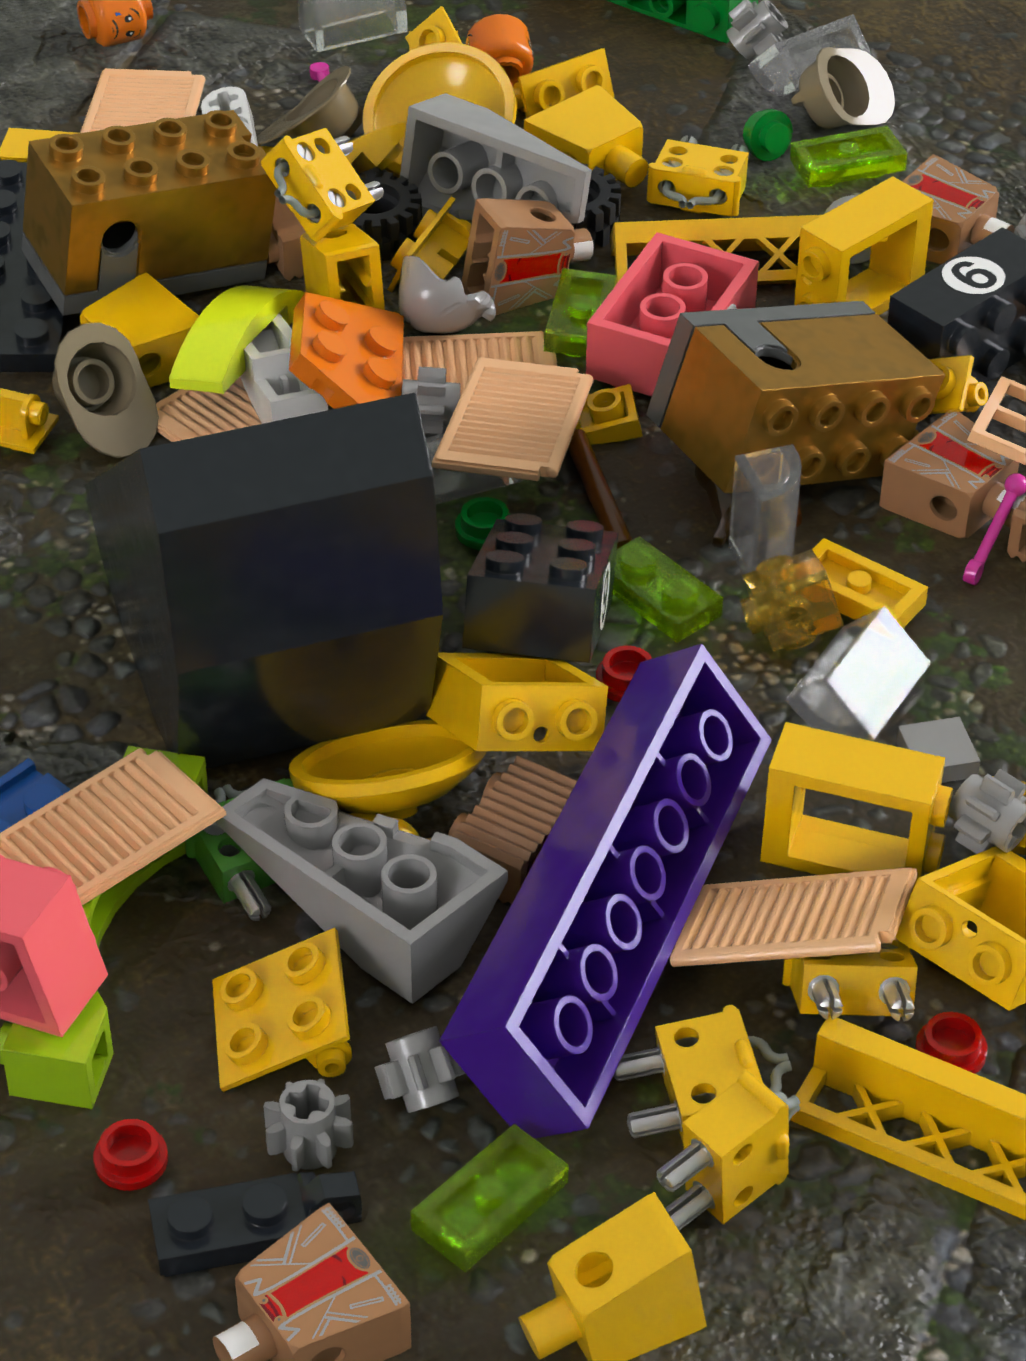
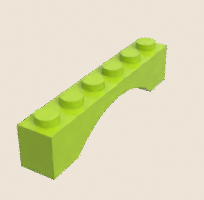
[0,746,208,1109]

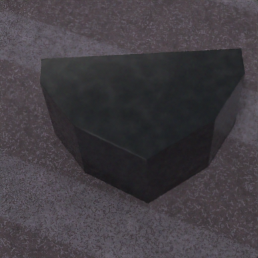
[85,392,443,769]

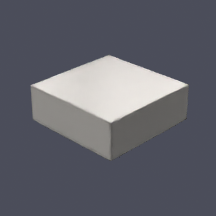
[896,716,980,783]

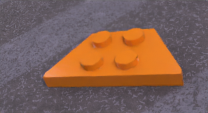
[289,292,404,409]

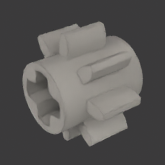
[726,0,788,61]
[401,367,461,439]
[948,769,1026,854]
[374,1026,466,1113]
[263,1079,354,1171]

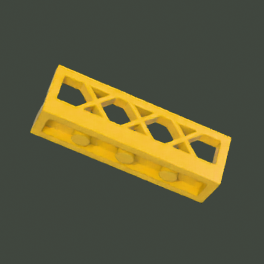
[610,215,822,285]
[790,1014,1026,1220]

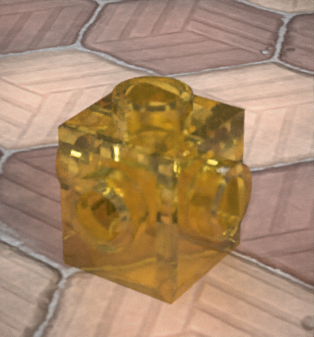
[739,549,844,652]

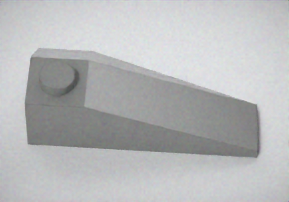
[400,93,592,223]
[216,778,508,1004]

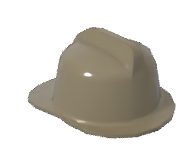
[791,47,895,129]
[257,66,363,146]
[52,323,159,458]

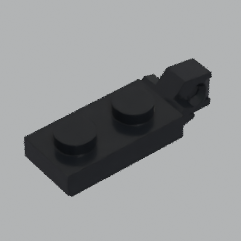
[148,1171,362,1277]

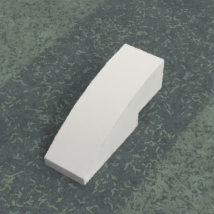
[240,314,328,424]

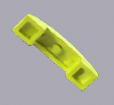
[169,285,305,394]

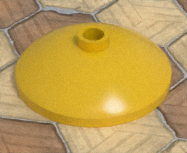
[363,42,517,178]
[289,720,487,819]

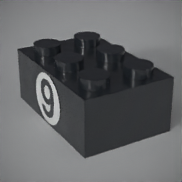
[887,227,1026,418]
[462,513,618,663]

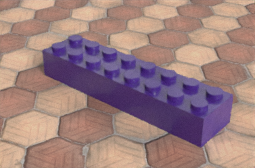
[439,644,772,1141]

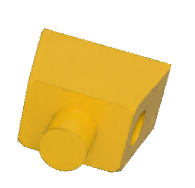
[524,85,648,187]
[300,223,385,310]
[79,272,199,388]
[518,1192,707,1361]

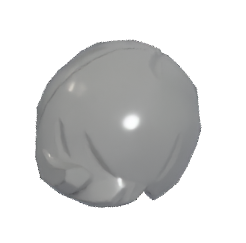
[398,256,496,334]

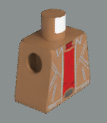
[902,154,1015,264]
[462,198,594,316]
[879,412,1026,538]
[212,1203,411,1361]

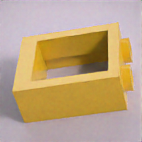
[794,176,934,315]
[426,652,608,751]
[760,722,953,896]
[895,846,1026,1011]

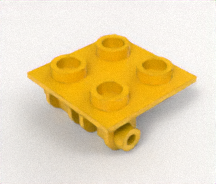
[212,927,352,1092]

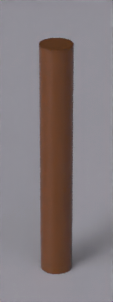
[568,429,635,558]

